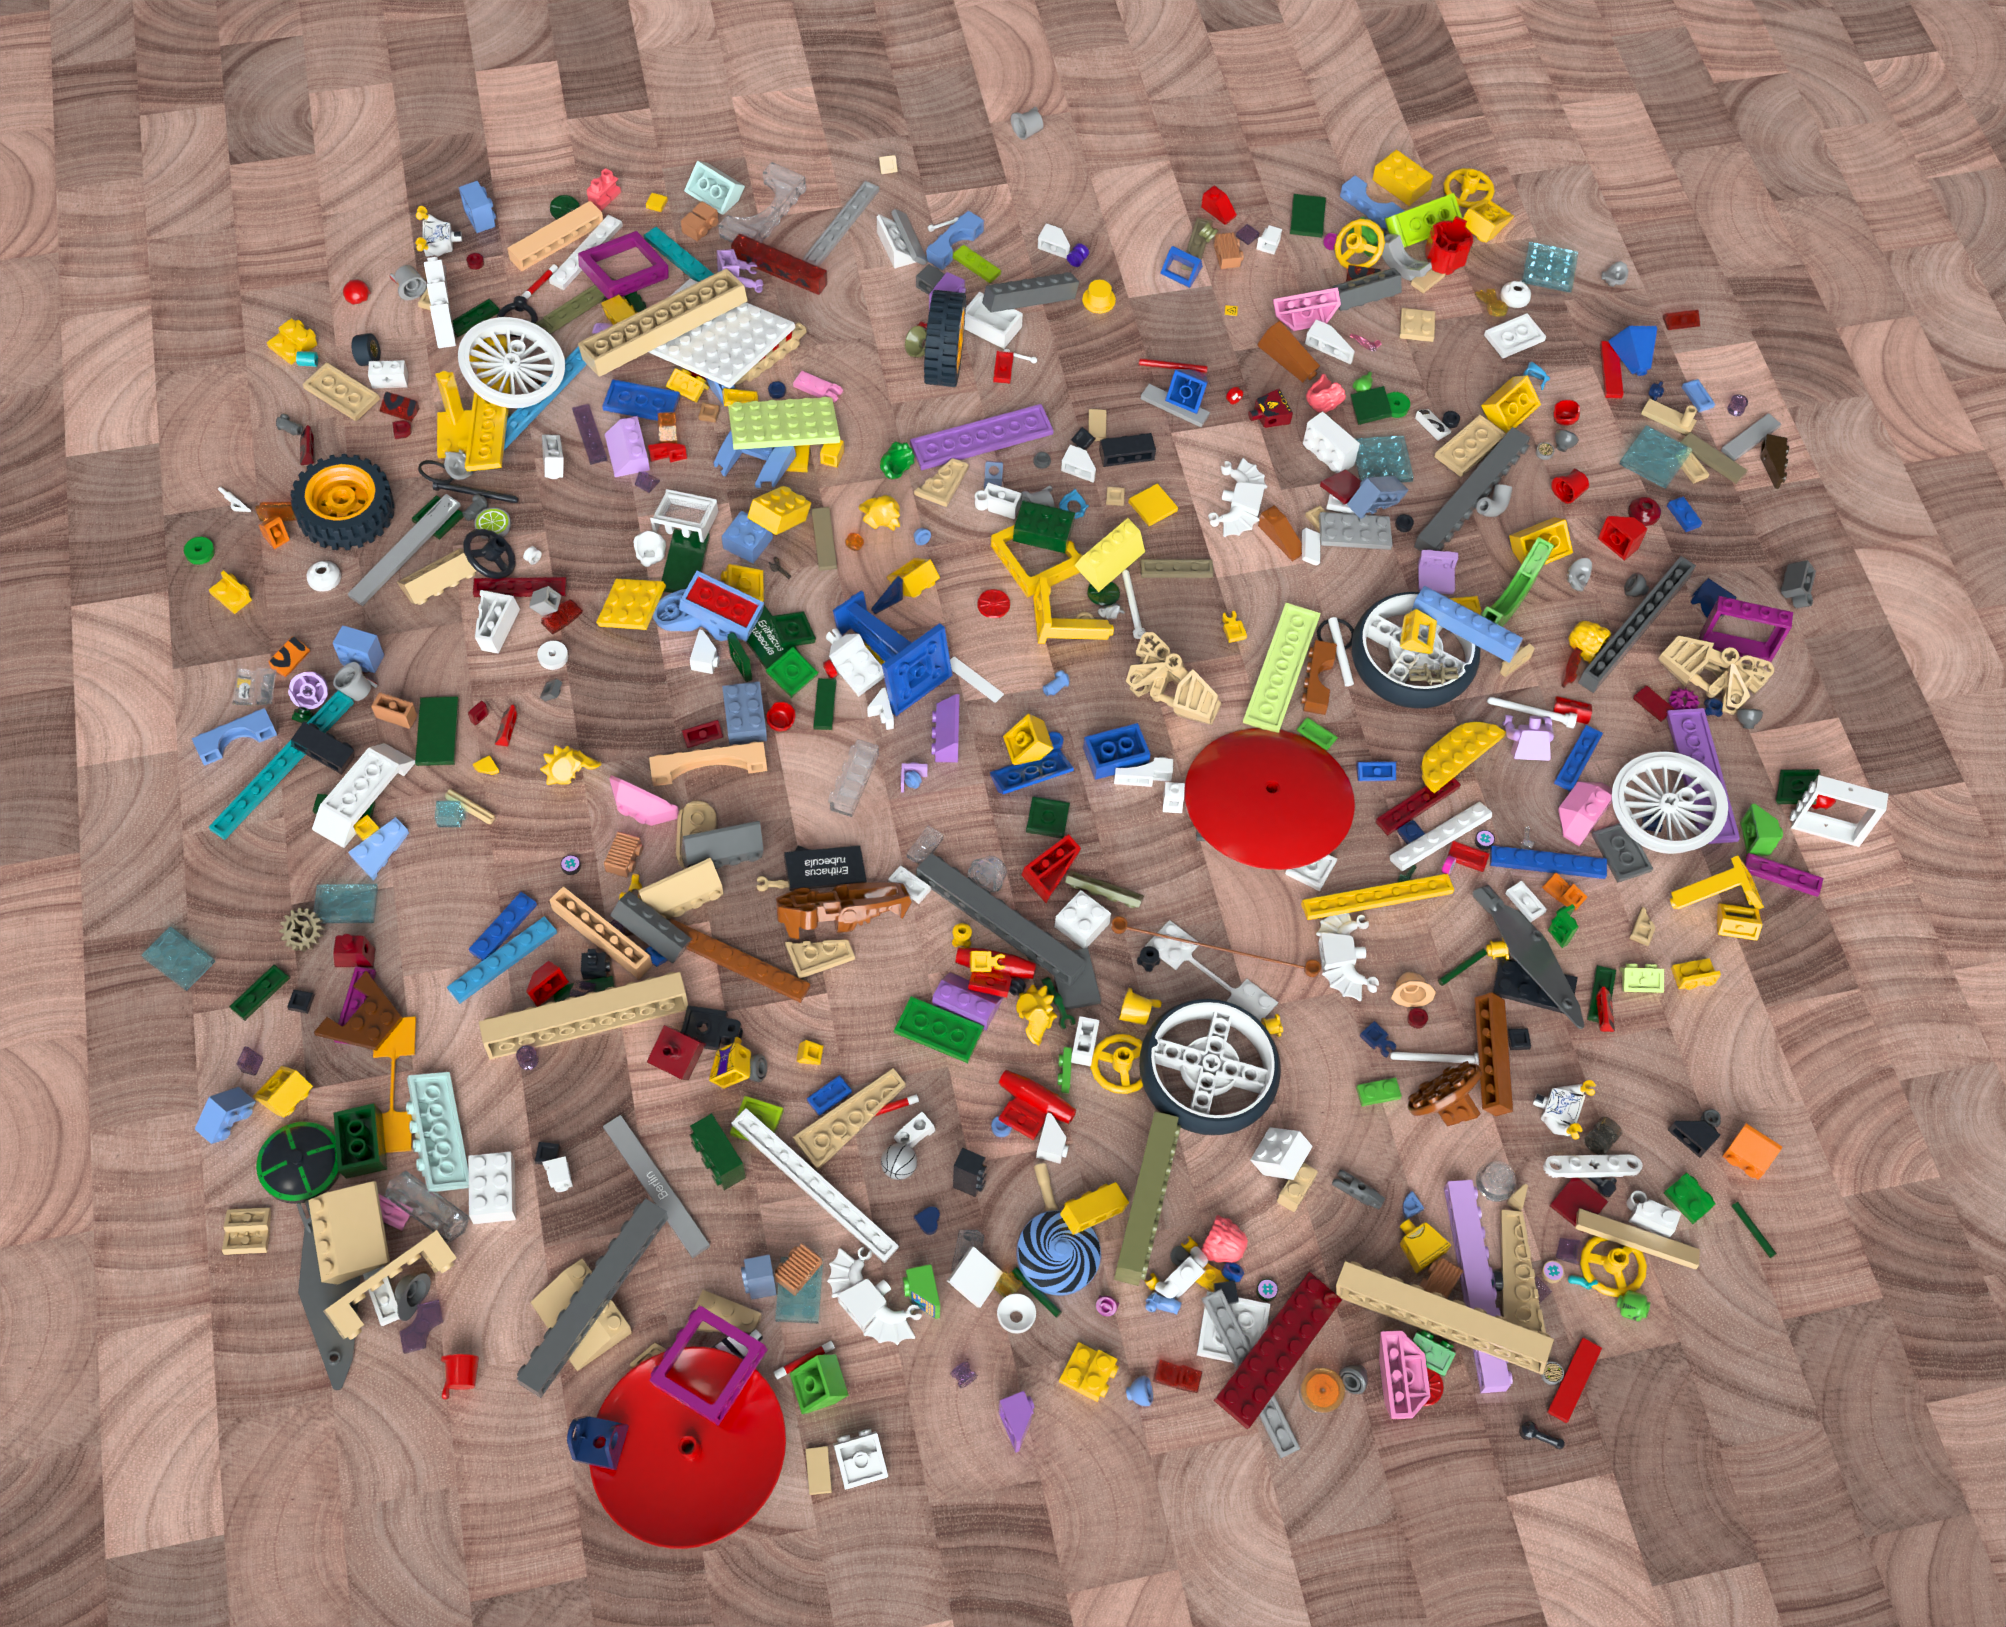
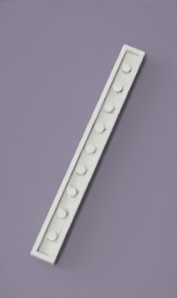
[732,1109,899,1263]

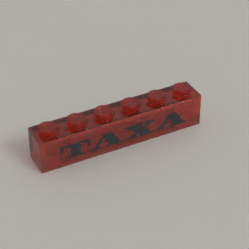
[731,233,828,295]

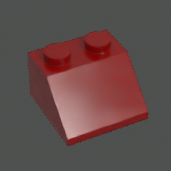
[1598,516,1648,561]

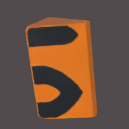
[269,636,310,677]

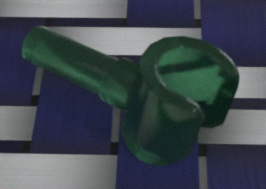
[1397,865,1417,883]

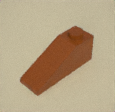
[1258,505,1302,561]

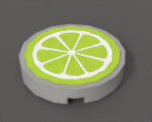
[474,508,511,539]

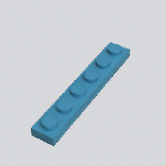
[447,916,557,1004]

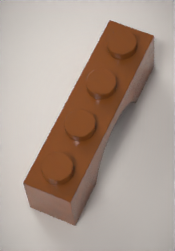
[1301,640,1337,715]

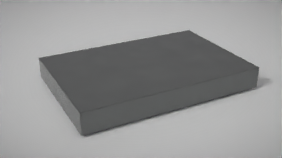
[1592,823,1653,883]
[1053,948,1101,1010]

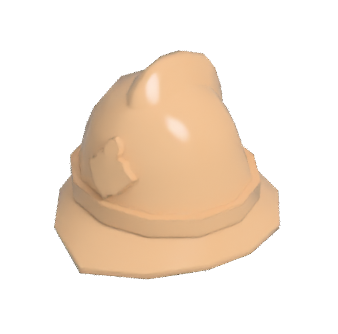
[1391,972,1436,1007]

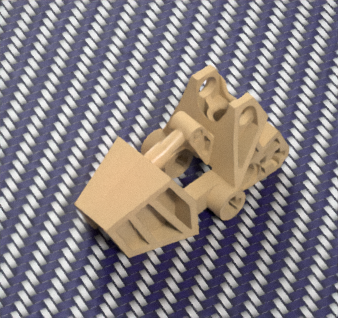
[1126,632,1221,725]
[1658,636,1774,715]

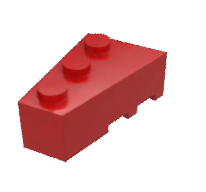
[1021,834,1081,903]

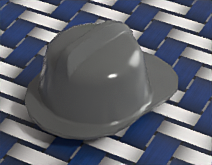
[394,1273,431,1321]

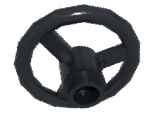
[463,529,516,579]

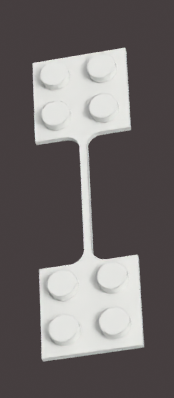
[1145,920,1278,1022]

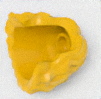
[1568,621,1611,664]

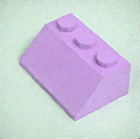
[605,416,650,477]

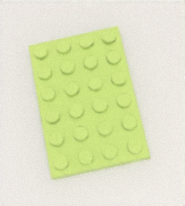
[728,397,840,450]

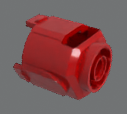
[1425,216,1473,275]

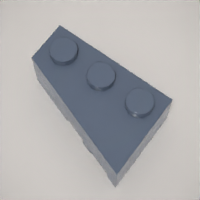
[1347,476,1408,519]
[741,1255,777,1300]

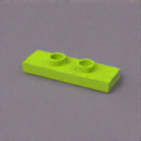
[953,245,1001,283]

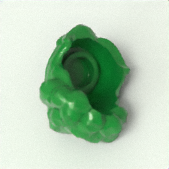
[880,441,915,479]

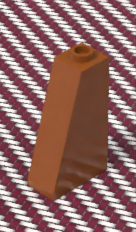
[1257,320,1320,383]

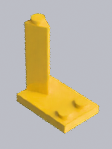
[435,371,472,459]
[1033,577,1114,644]
[1669,856,1764,910]

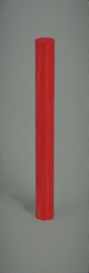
[1139,358,1208,373]

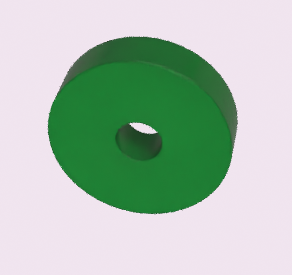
[1387,392,1410,418]
[183,537,215,565]

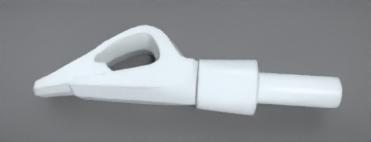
[218,487,251,512]

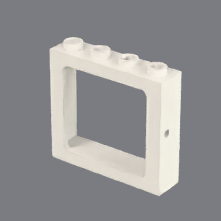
[1790,775,1888,847]

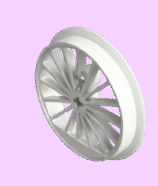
[458,317,565,408]
[1612,752,1728,854]

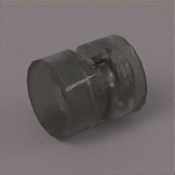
[1584,1117,1623,1155]

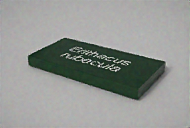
[746,605,800,669]

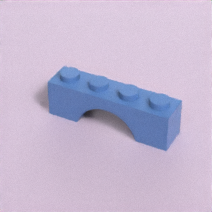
[1340,175,1404,231]
[926,211,984,270]
[192,708,277,766]

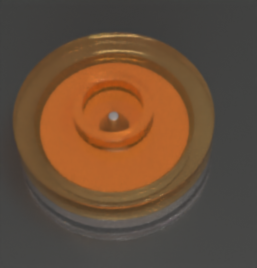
[1299,1368,1345,1414]

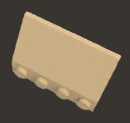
[308,1181,390,1285]
[530,1258,632,1371]

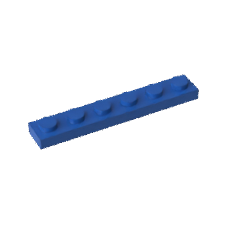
[1490,846,1607,879]

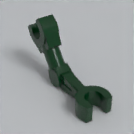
[1041,977,1076,1029]

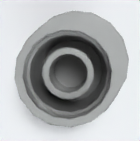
[1011,107,1043,140]
[389,265,427,300]
[1021,485,1055,508]
[333,662,378,701]

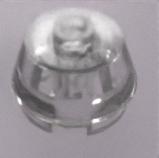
[968,856,1007,893]
[1476,1161,1517,1202]

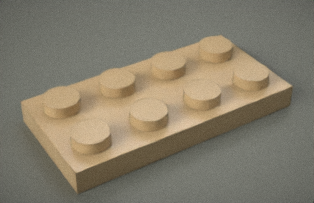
[303,362,380,421]
[1434,415,1506,477]

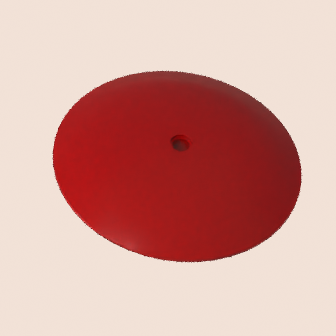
[1184,728,1355,870]
[589,1347,786,1549]

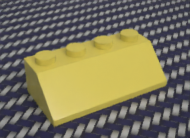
[1074,518,1145,592]

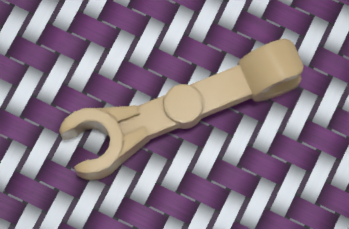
[756,876,789,891]

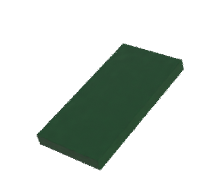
[661,529,710,593]
[415,696,459,766]

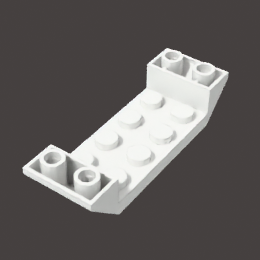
[312,743,415,848]

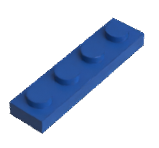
[1554,725,1603,792]
[469,892,537,961]

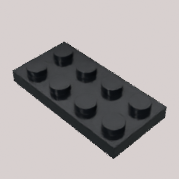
[1492,958,1578,1014]

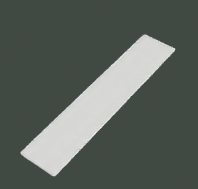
[950,657,1004,703]

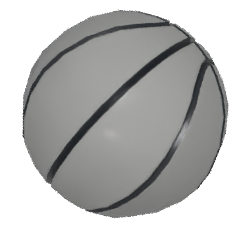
[881,1143,917,1180]

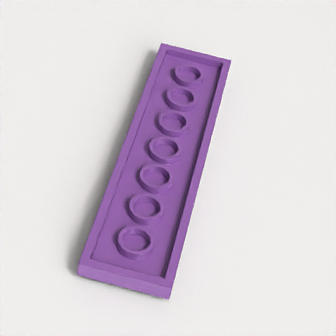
[910,404,1053,471]
[1667,708,1740,844]

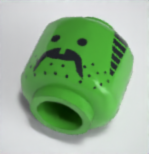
[1617,1290,1651,1322]

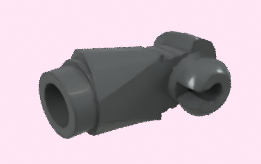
[276,413,303,436]
[462,494,488,521]

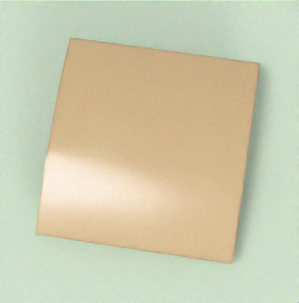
[222,1208,271,1255]

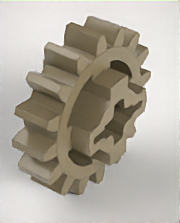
[279,908,325,952]

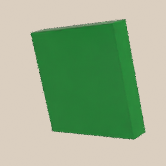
[766,647,819,698]

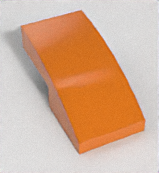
[1542,873,1587,911]

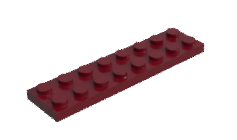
[1213,1271,1342,1429]

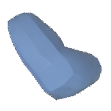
[653,589,729,641]

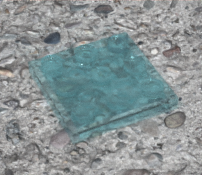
[1522,242,1578,293]
[1620,425,1693,489]
[1355,436,1414,482]

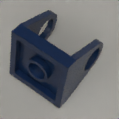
[567,1416,629,1470]

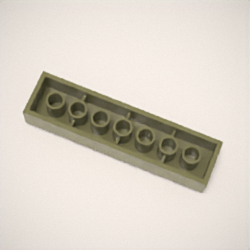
[1114,1111,1181,1286]

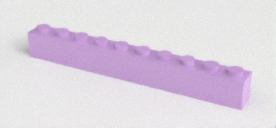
[1444,1180,1512,1393]

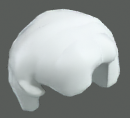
[633,531,666,567]

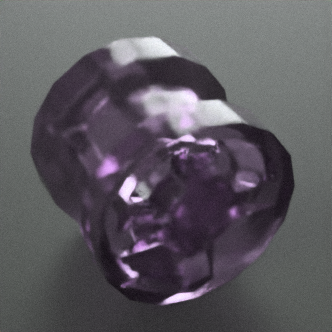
[1727,394,1748,416]
[516,1045,539,1070]
[950,1361,978,1389]

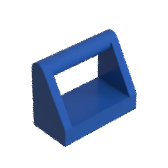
[1160,246,1203,288]

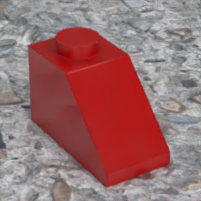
[1201,185,1237,225]
[526,960,569,1007]

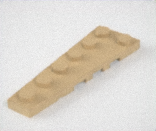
[793,1068,905,1171]
[1500,1210,1546,1333]

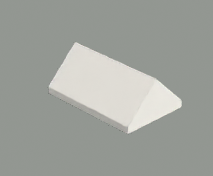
[877,214,916,268]

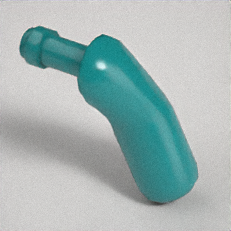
[1568,1275,1598,1290]

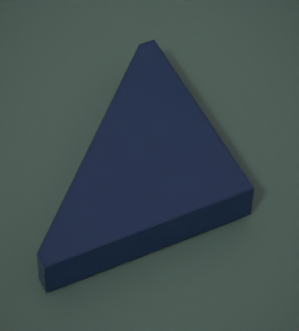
[871,576,903,614]

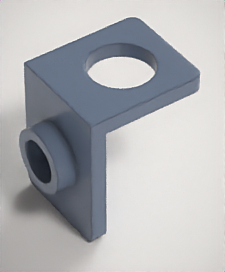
[984,461,1003,489]

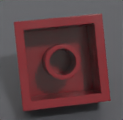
[647,1025,706,1080]

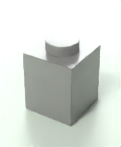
[529,586,561,616]

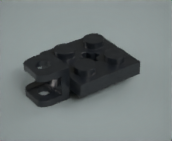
[681,1005,743,1051]

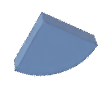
[1402,1191,1424,1220]

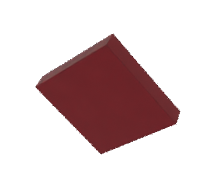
[1320,469,1362,504]
[1550,1178,1609,1233]

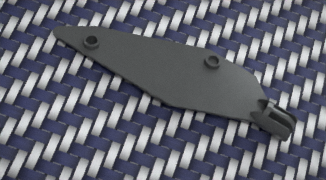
[1472,885,1585,1029]
[296,1197,361,1390]

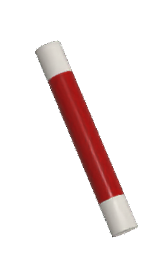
[521,264,558,299]
[874,1094,919,1117]
[773,1341,835,1380]

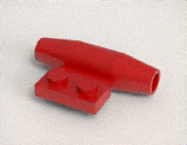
[955,947,1036,998]
[998,1070,1077,1141]

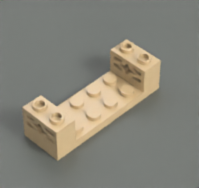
[323,1230,456,1340]

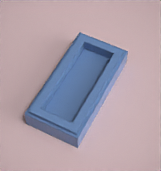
[1682,379,1715,412]

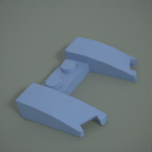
[713,431,796,488]

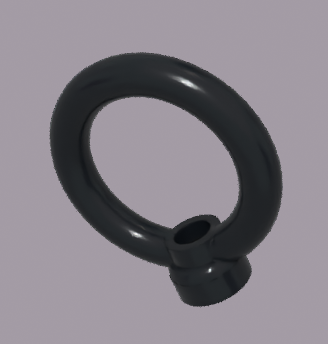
[497,296,538,337]

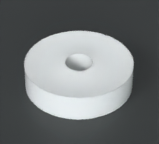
[537,641,568,670]

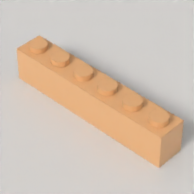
[507,201,603,272]
[550,886,652,980]

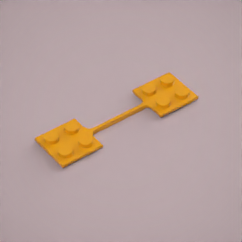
[373,1017,416,1153]

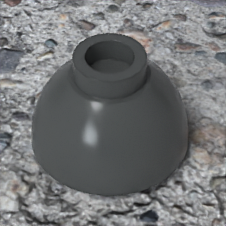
[1555,429,1579,452]
[1624,572,1649,597]
[1736,709,1763,729]
[749,1054,767,1082]
[1339,1365,1368,1394]

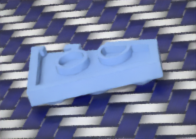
[348,817,409,881]

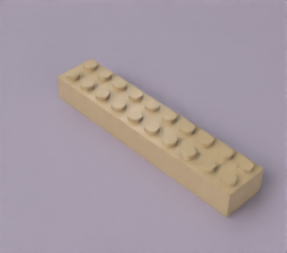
[578,268,747,377]
[479,972,688,1060]
[1336,1261,1554,1375]

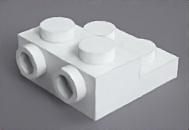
[833,1429,888,1490]

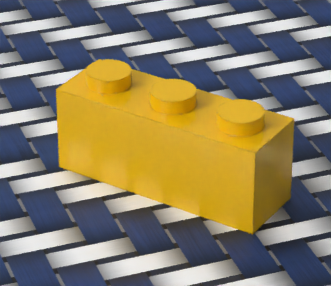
[601,295,638,325]
[1060,1182,1129,1235]

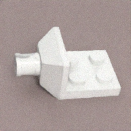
[826,628,884,697]

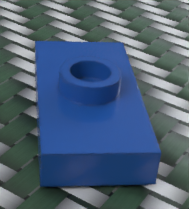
[807,1075,852,1116]

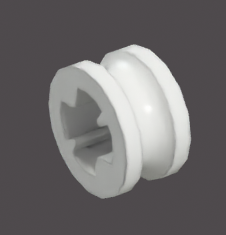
[523,546,542,565]

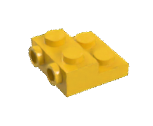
[266,318,317,365]
[721,564,764,602]
[1059,1342,1119,1402]

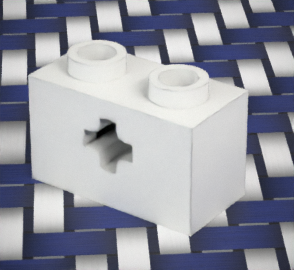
[368,360,408,389]
[1071,1016,1099,1066]

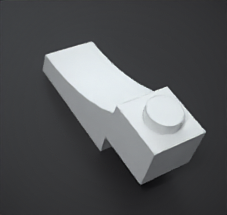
[1114,757,1173,787]

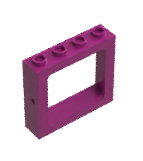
[578,231,669,299]
[1699,596,1793,662]
[650,1305,768,1426]

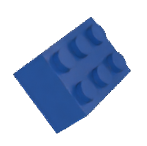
[1083,723,1150,780]

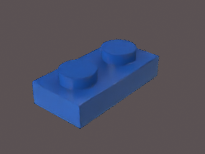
[1667,496,1702,532]

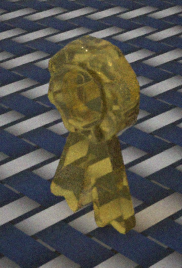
[1475,289,1508,317]

